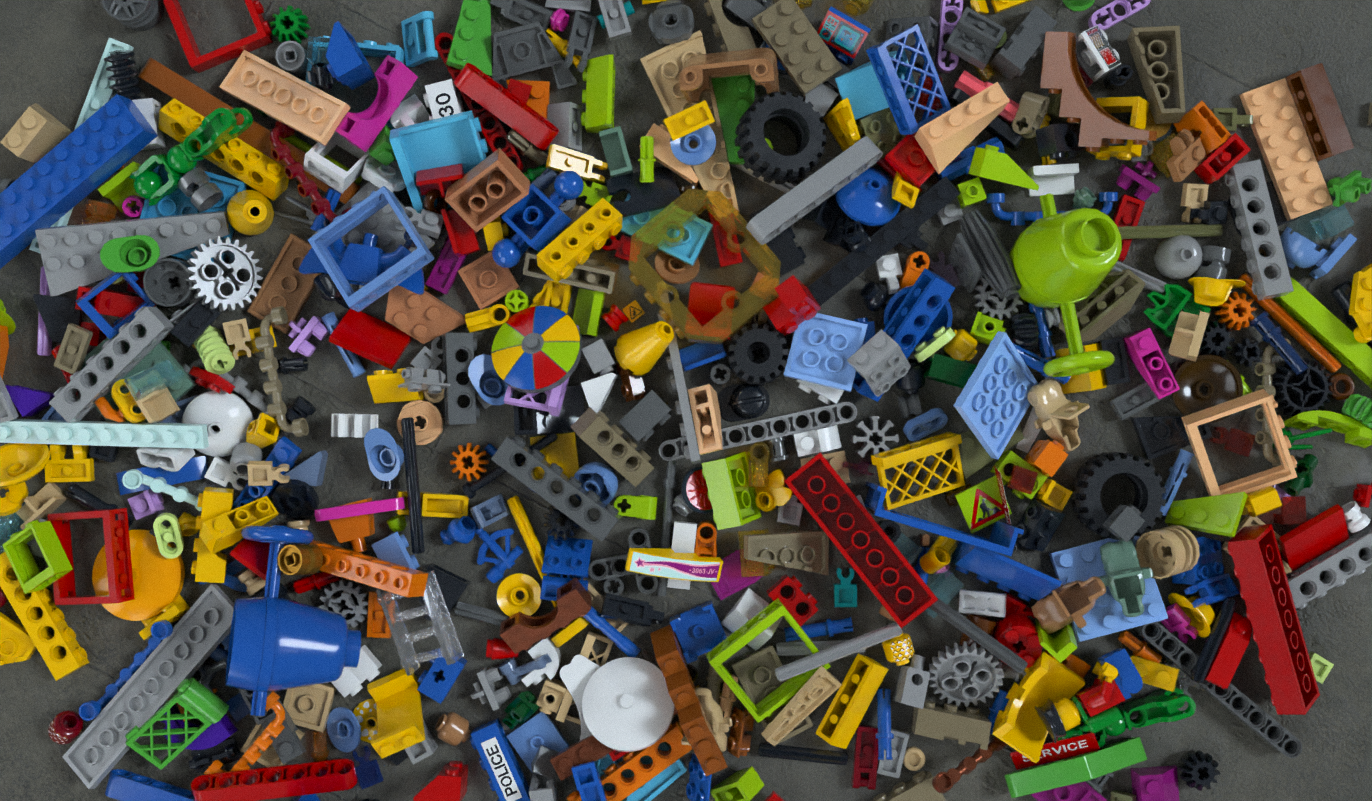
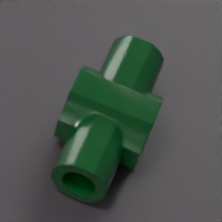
[1284,454,1318,496]

